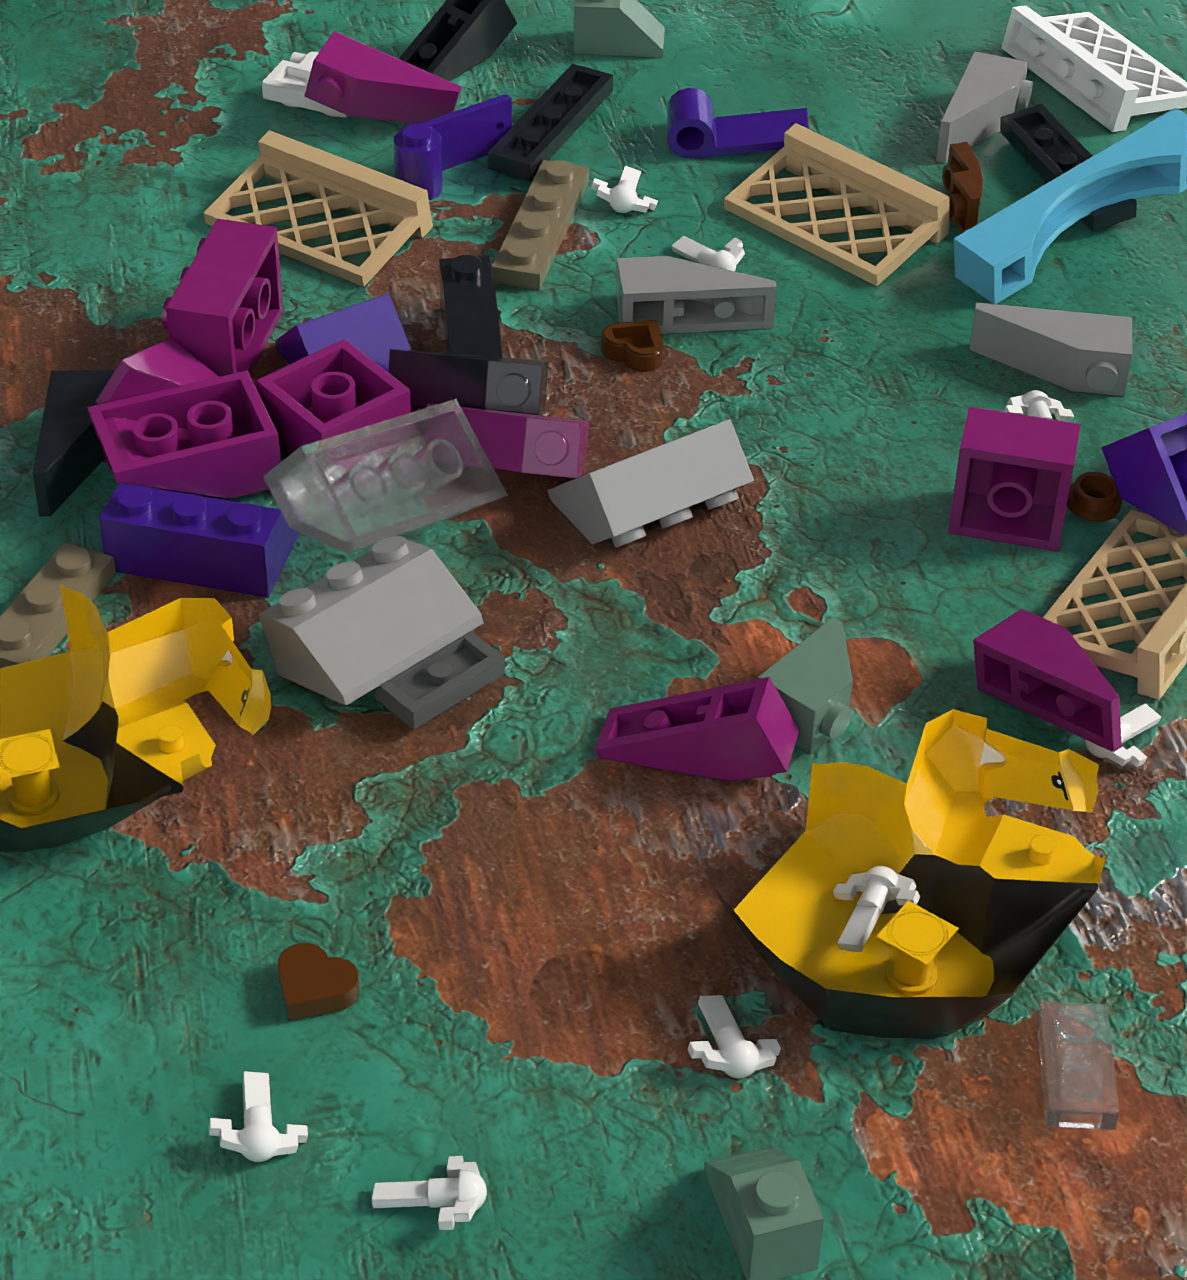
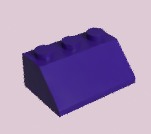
[1101,413,1187,535]
[99,483,303,598]

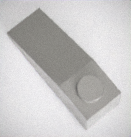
[936,52,1033,163]
[616,256,777,334]
[969,302,1132,396]

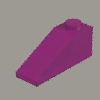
[304,31,462,123]
[422,404,589,478]
[973,609,1122,753]
[594,677,799,782]

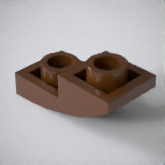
[942,142,983,234]

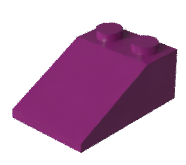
[87,370,284,499]

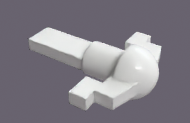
[591,166,658,213]
[671,236,745,271]
[1003,390,1074,422]
[1085,703,1161,767]
[833,866,920,952]
[687,995,781,1079]
[208,1071,308,1162]
[372,1156,487,1230]

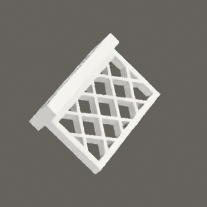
[1001,6,1187,132]

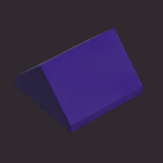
[275,293,411,372]

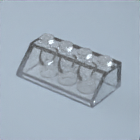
[263,399,508,554]

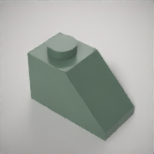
[574,0,665,58]
[758,617,853,755]
[704,1146,824,1280]

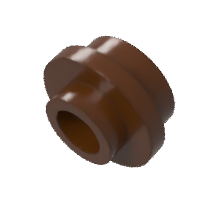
[1067,472,1122,522]

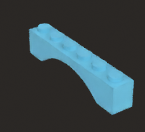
[954,108,1187,304]

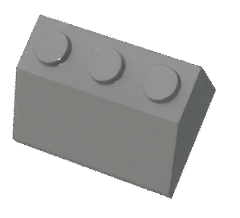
[547,418,755,548]
[259,536,484,706]

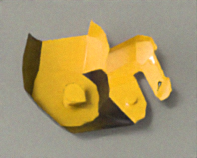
[0,584,271,853]
[714,709,1111,1039]

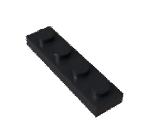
[488,63,613,181]
[1000,103,1137,232]

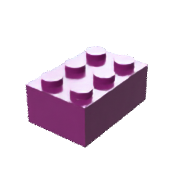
[162,218,283,377]

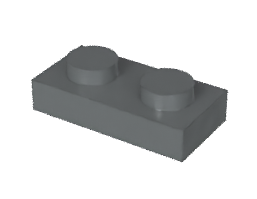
[375,631,505,730]

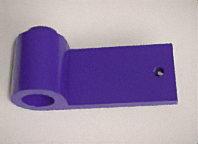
[667,88,809,158]
[394,94,512,200]

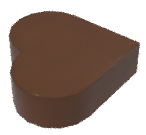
[601,320,663,372]
[278,943,359,1021]

